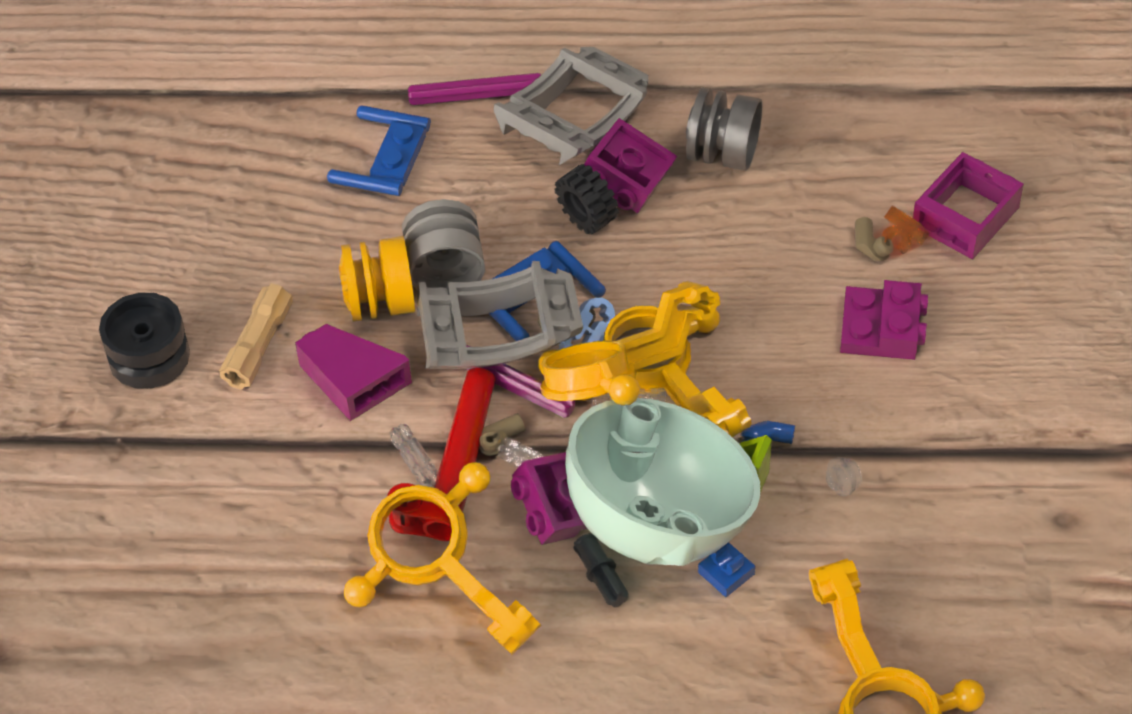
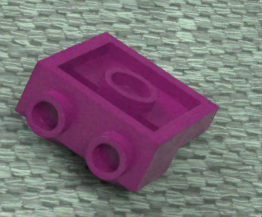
[584,118,678,213]
[840,280,928,360]
[511,452,588,545]

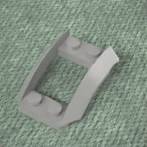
[493,47,649,165]
[417,261,583,369]

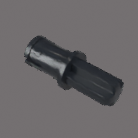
[573,533,629,607]

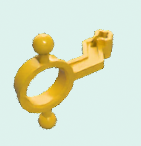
[538,281,720,406]
[580,306,752,437]
[344,462,542,655]
[809,558,985,714]

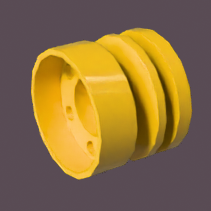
[339,236,415,322]

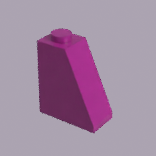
[295,324,412,421]

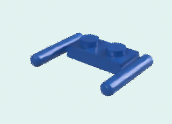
[327,105,431,196]
[489,241,606,341]

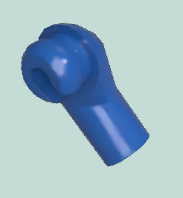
[740,421,795,444]

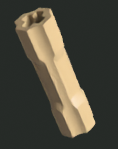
[219,283,293,389]

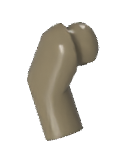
[855,217,894,261]
[479,413,525,456]

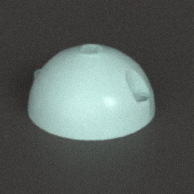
[565,398,760,566]

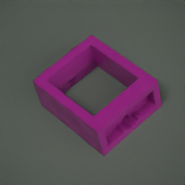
[912,152,1024,260]

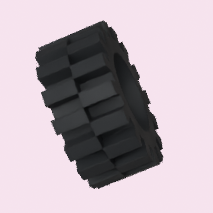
[554,164,619,234]

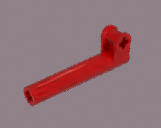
[387,368,496,541]

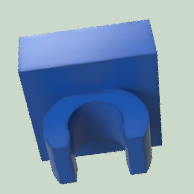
[698,542,755,597]

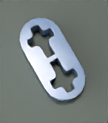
[559,298,615,350]

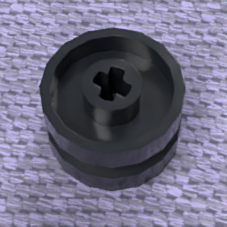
[99,292,190,389]

